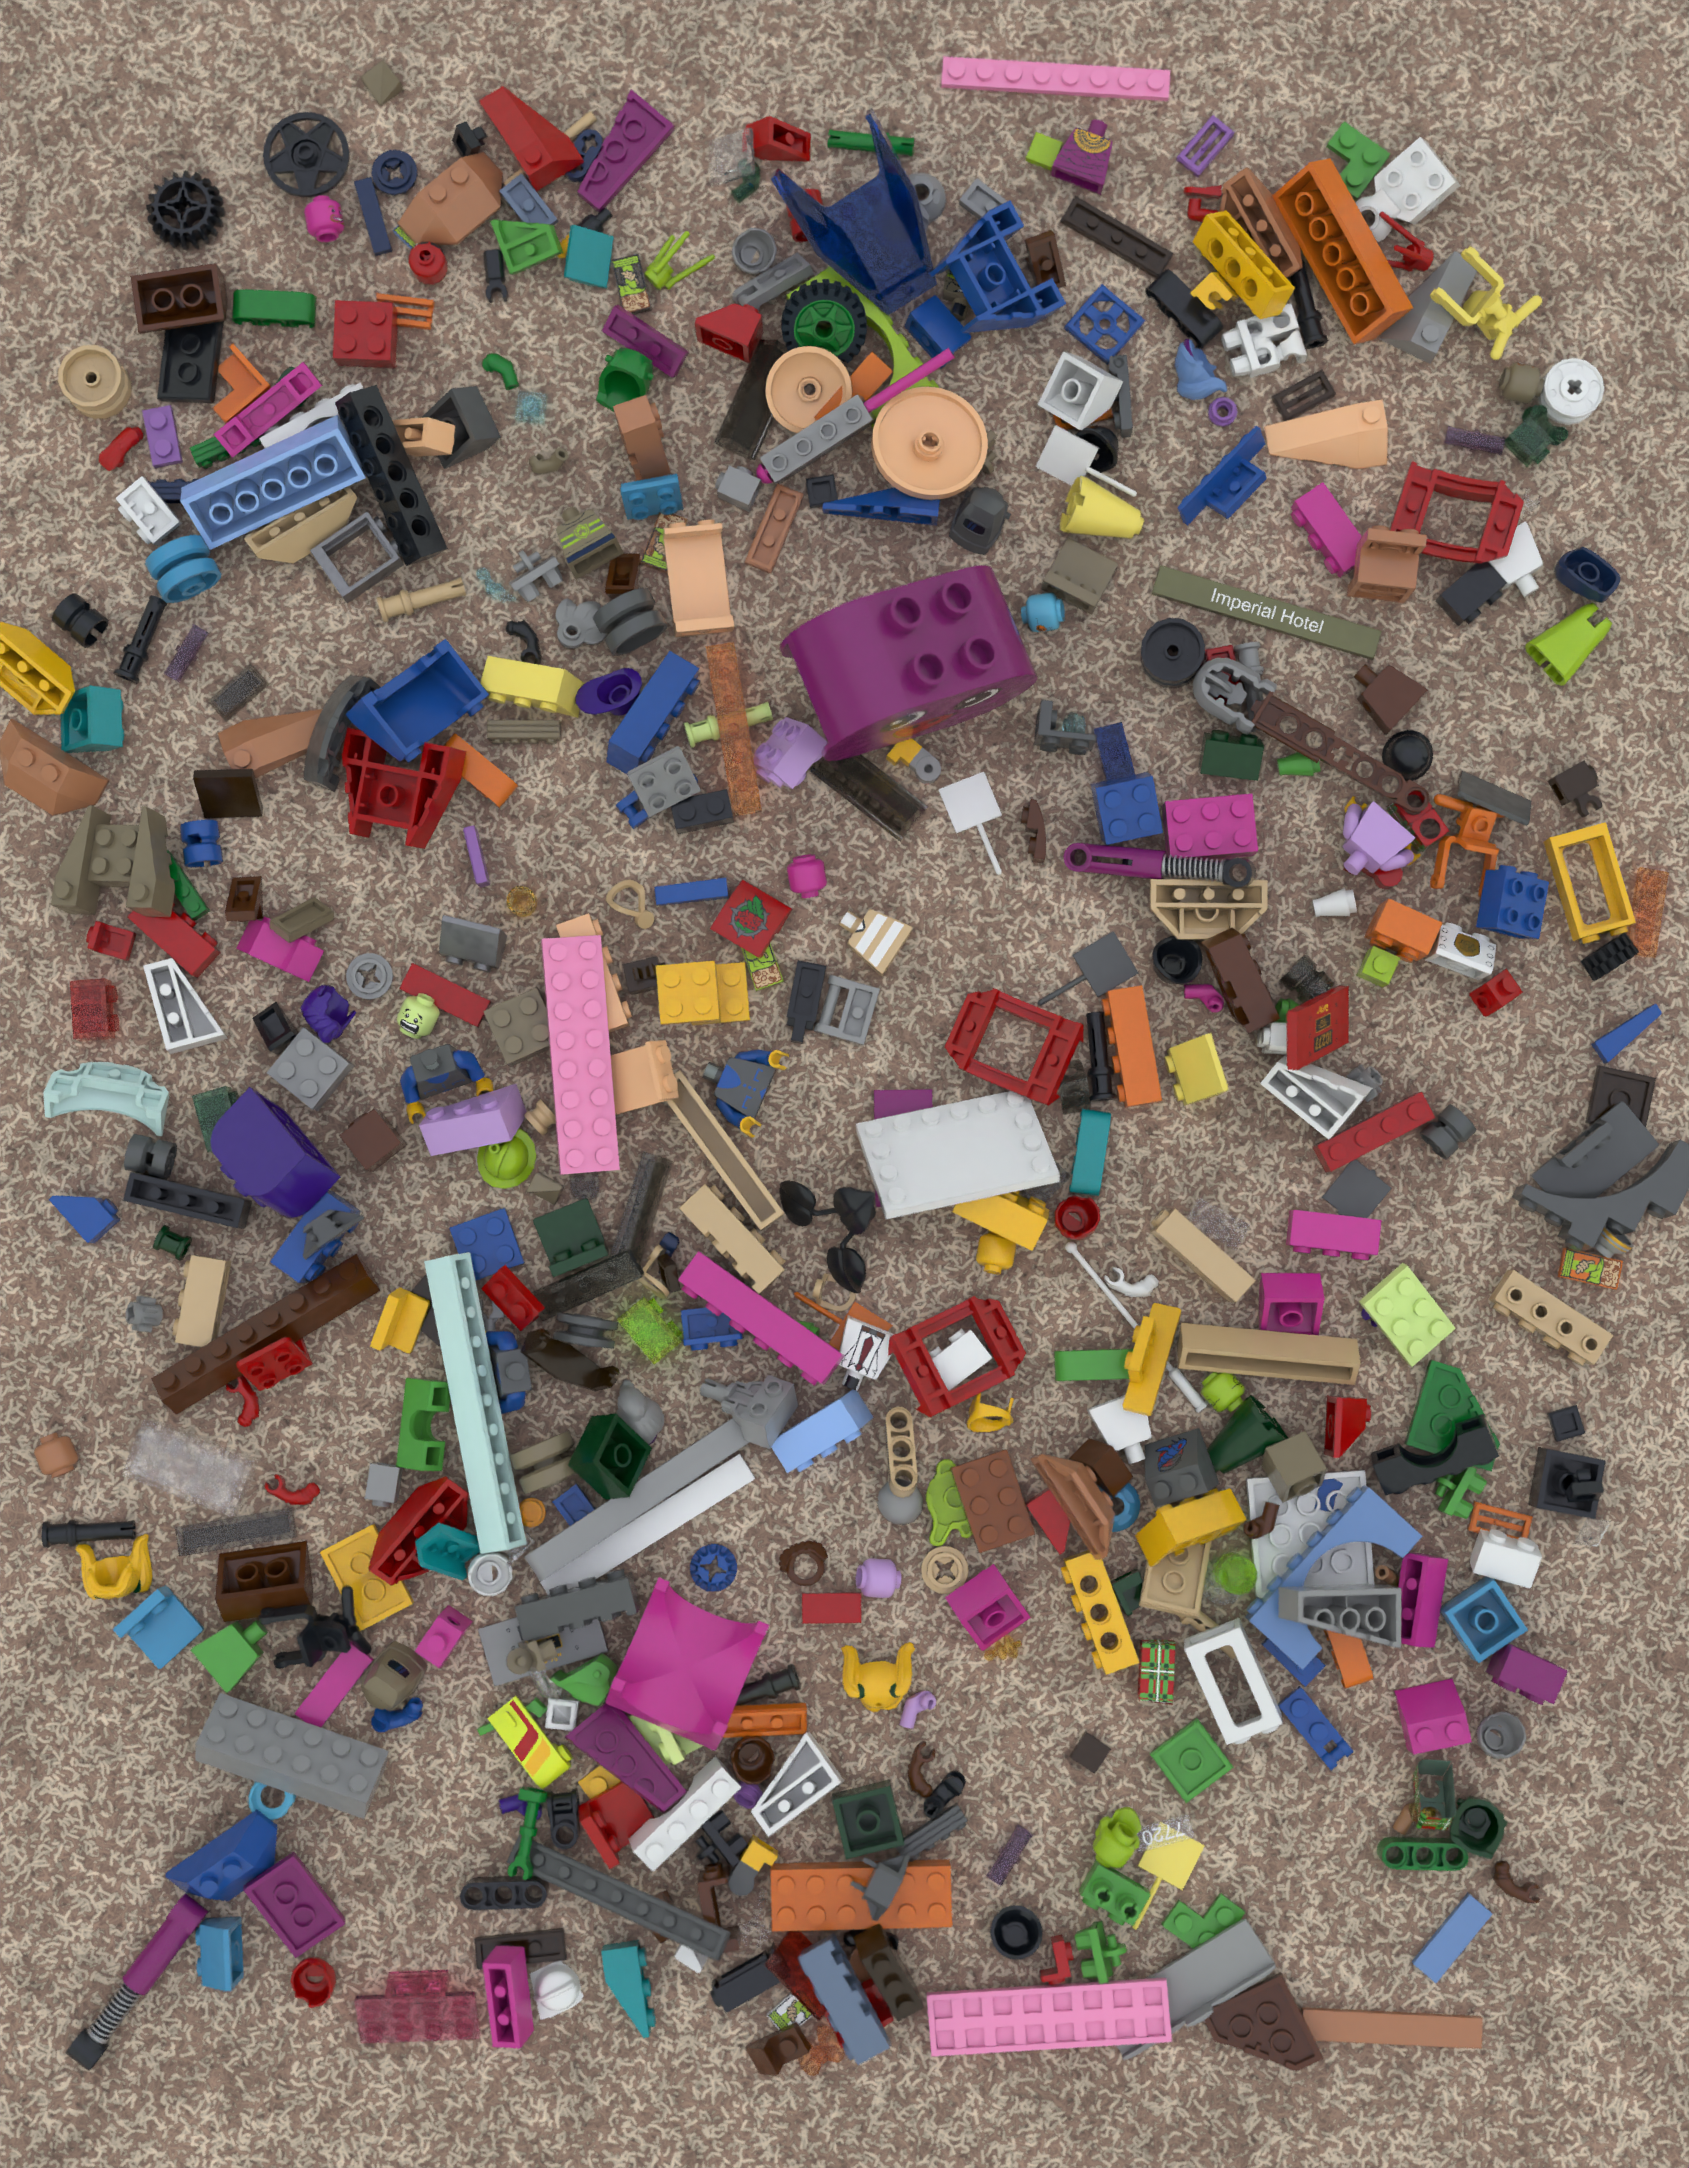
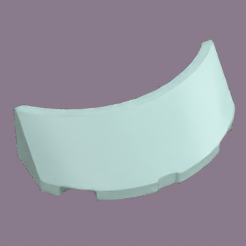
[43,1062,169,1136]

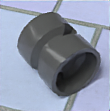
[1420,1104,1476,1160]
[124,1134,177,1180]

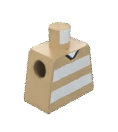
[839,909,913,977]

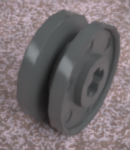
[553,1312,619,1349]

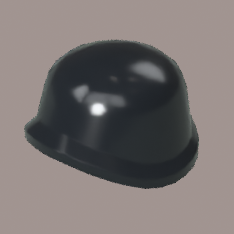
[1075,425,1119,473]
[1382,730,1433,781]
[1152,936,1202,985]
[990,1905,1043,1960]

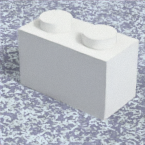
[929,1328,992,1391]
[1470,1529,1542,1589]

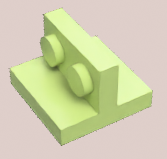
[628,1715,703,1765]

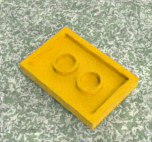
[320,1523,414,1631]

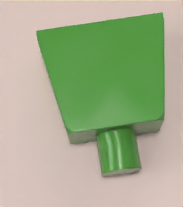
[191,1620,268,1693]

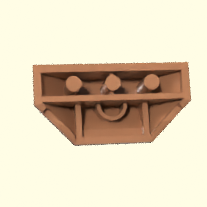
[398,152,503,245]
[1220,167,1303,278]
[0,719,109,816]
[1030,1454,1115,1560]

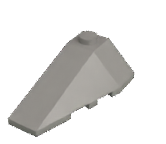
[1379,251,1477,364]

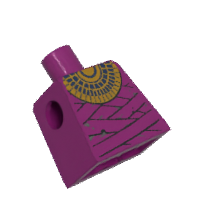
[1050,119,1113,195]

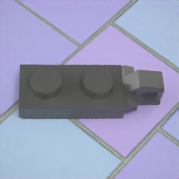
[1109,354,1133,438]

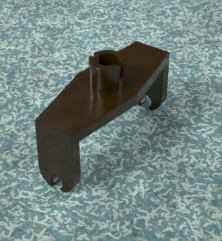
[521,1328,620,1391]

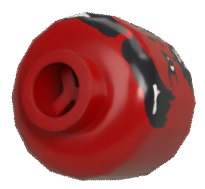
[408,241,448,285]

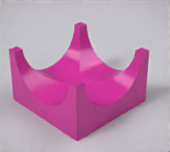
[605,1577,769,1751]

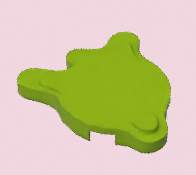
[926,1459,972,1547]

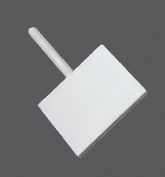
[1036,425,1137,497]
[938,772,1002,875]

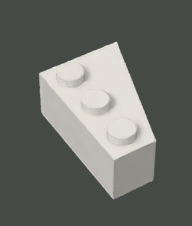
[143,958,228,1054]
[1260,1055,1373,1140]
[751,1732,844,1837]

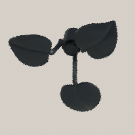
[779,1180,876,1293]

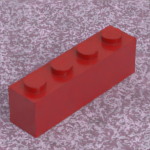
[1312,1092,1435,1172]

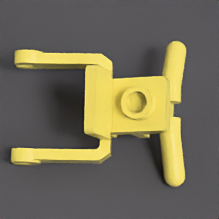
[1430,246,1542,360]

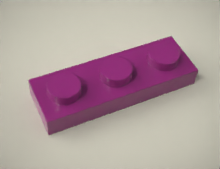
[602,305,689,378]

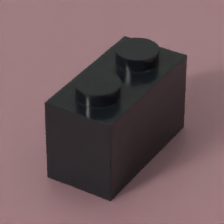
[1435,562,1507,626]
[671,789,734,834]

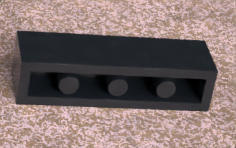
[123,1172,252,1229]

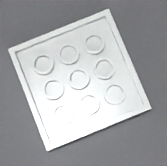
[1246,1470,1375,1598]

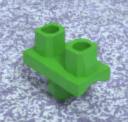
[1434,1466,1487,1519]
[1075,1921,1127,1984]

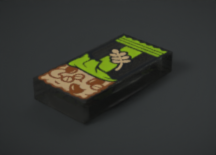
[611,254,652,315]

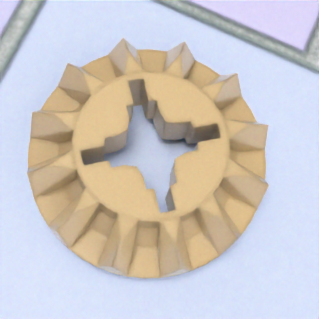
[921,1546,968,1594]

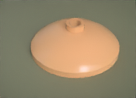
[765,346,852,433]

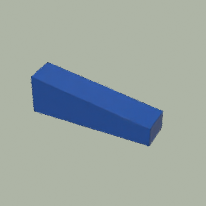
[654,878,729,906]
[1591,1004,1662,1064]

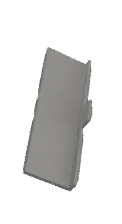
[1116,1918,1276,2060]

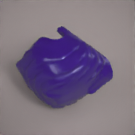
[300,984,356,1043]

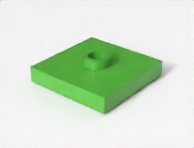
[1150,1717,1234,1803]

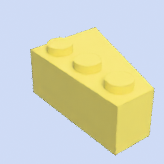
[481,656,585,718]

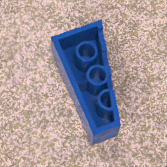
[606,651,700,774]

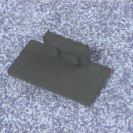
[1531,1101,1659,1199]

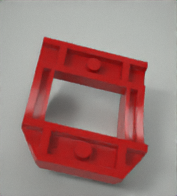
[1389,461,1524,563]
[945,988,1084,1106]
[888,1296,1026,1417]

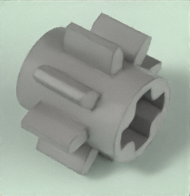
[1346,1064,1383,1102]
[126,1296,163,1333]

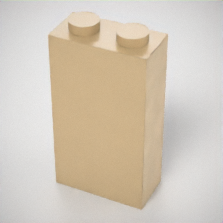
[1150,1209,1256,1303]

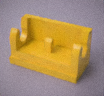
[1190,272,1240,310]

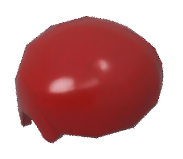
[1054,1195,1100,1240]
[290,1957,337,2008]

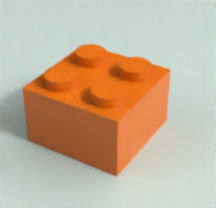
[1364,898,1442,963]

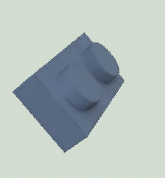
[499,173,558,226]

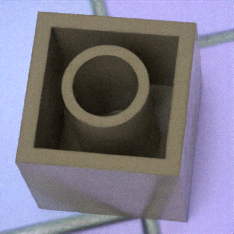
[1261,1431,1327,1503]

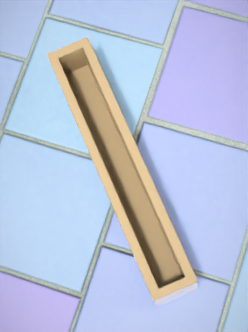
[667,1070,785,1231]
[1177,1323,1360,1385]

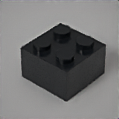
[1528,1447,1606,1519]

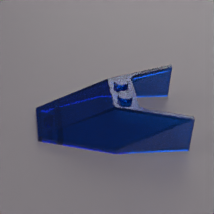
[770,108,937,315]

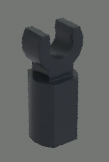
[483,249,508,303]

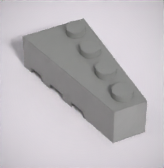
[1279,1584,1401,1649]

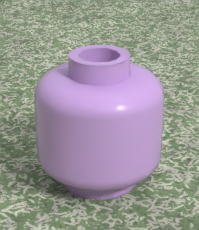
[856,1558,901,1598]

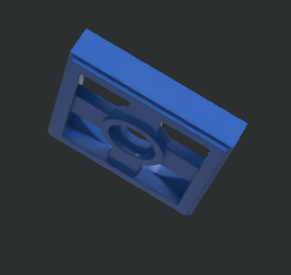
[1064,284,1145,365]

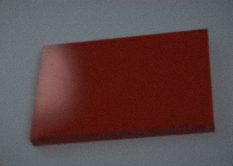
[764,1931,827,2021]

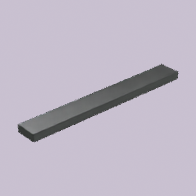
[507,1834,732,1962]

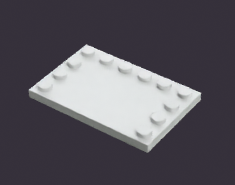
[856,1091,1060,1219]

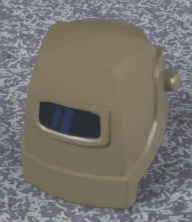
[360,1641,428,1711]

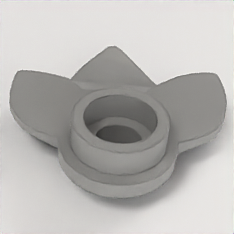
[555,598,608,649]

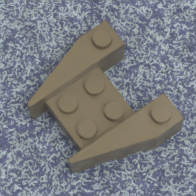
[51,805,175,917]

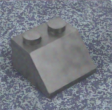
[439,915,507,972]

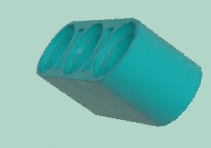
[1069,1108,1111,1196]

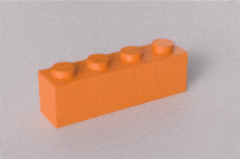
[1101,985,1162,1108]

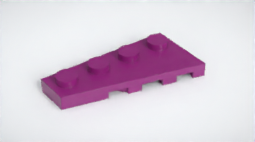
[577,89,675,213]
[565,1703,687,1813]

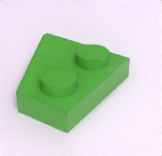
[490,219,563,275]

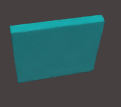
[564,225,614,288]

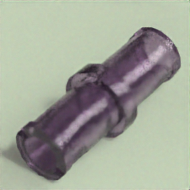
[1444,426,1506,455]
[163,624,209,683]
[986,1824,1034,1886]

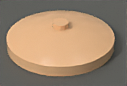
[871,387,988,500]

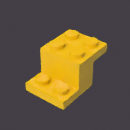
[656,961,750,1026]

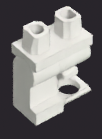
[1221,303,1307,378]

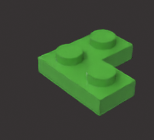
[1326,121,1390,201]
[1162,1893,1245,1949]

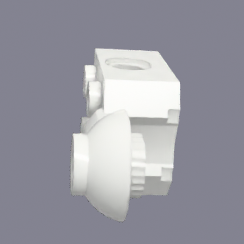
[1355,137,1461,243]

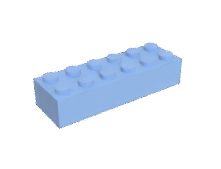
[180,415,366,550]

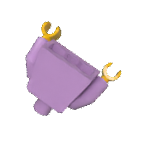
[1342,796,1421,875]

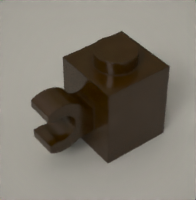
[1548,760,1602,818]
[622,956,666,995]

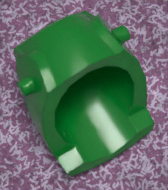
[596,347,654,412]

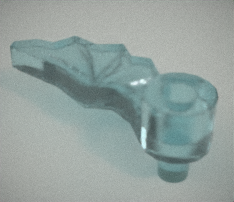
[476,567,517,603]

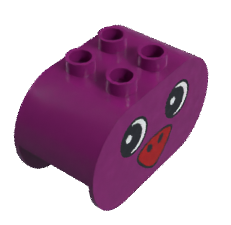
[779,565,1038,761]

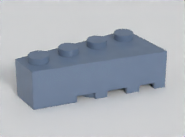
[798,1933,891,2065]

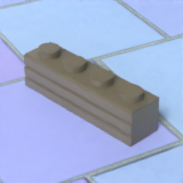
[487,720,561,745]

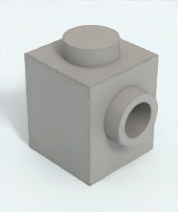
[715,465,761,512]

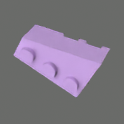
[419,1084,526,1156]

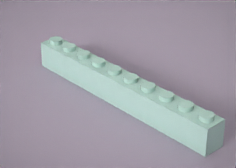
[424,1252,527,1554]

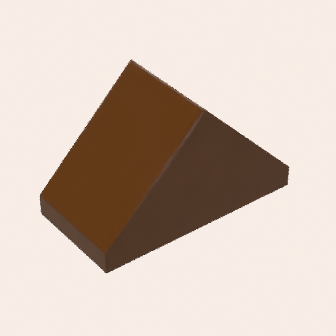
[1069,1438,1133,1498]

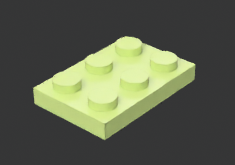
[1359,1263,1456,1367]

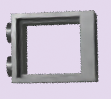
[310,512,404,604]

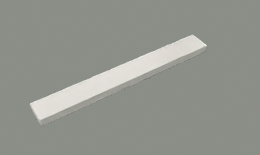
[540,1453,755,1595]

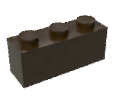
[853,1923,925,2022]

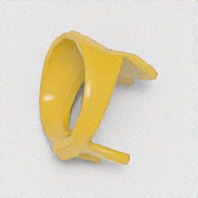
[967,1393,1014,1432]

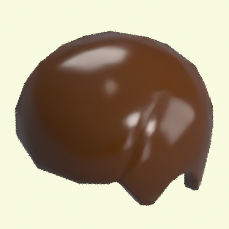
[729,1736,775,1784]

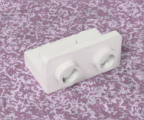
[115,476,182,546]

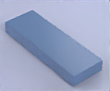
[1412,1893,1492,1983]

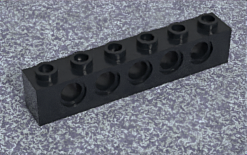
[335,385,448,566]

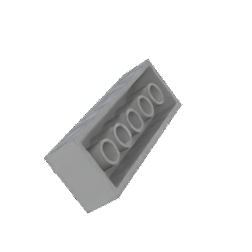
[195,1693,389,1819]

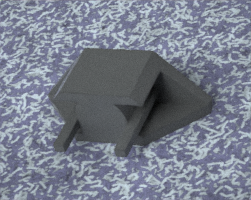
[303,1209,364,1260]
[850,1853,910,1921]

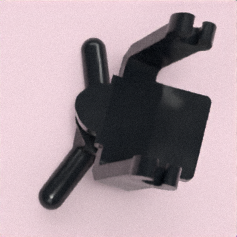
[258,1585,372,1669]

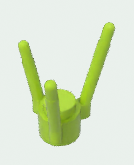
[644,231,715,291]

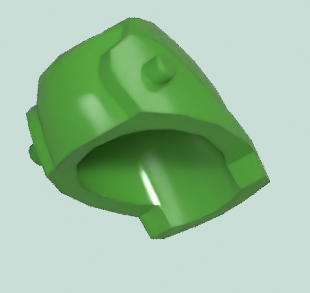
[549,1653,619,1706]

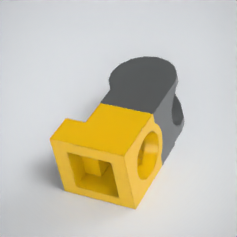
[729,1835,778,1896]

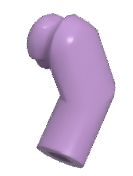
[899,1691,936,1729]

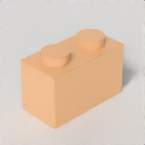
[392,417,455,457]

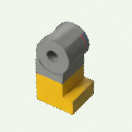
[886,738,941,784]

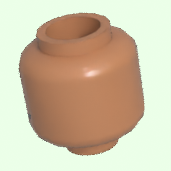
[34,1432,78,1479]

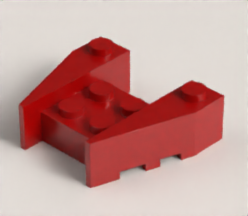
[342,728,466,849]

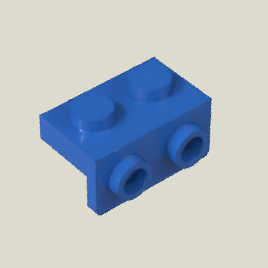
[681,1307,744,1351]

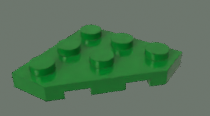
[1404,1360,1500,1472]

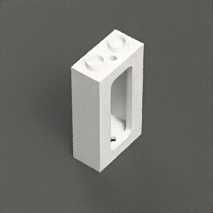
[1184,1618,1283,1745]

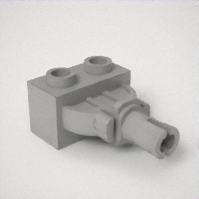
[700,1375,798,1449]

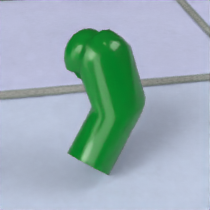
[482,353,519,390]

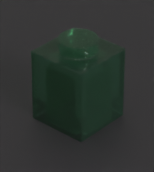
[1503,416,1554,467]

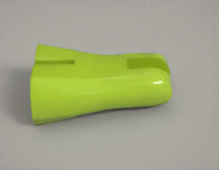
[1525,603,1612,686]

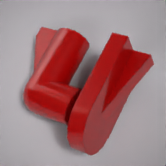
[1183,185,1222,223]

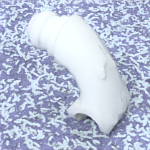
[1104,1267,1159,1297]

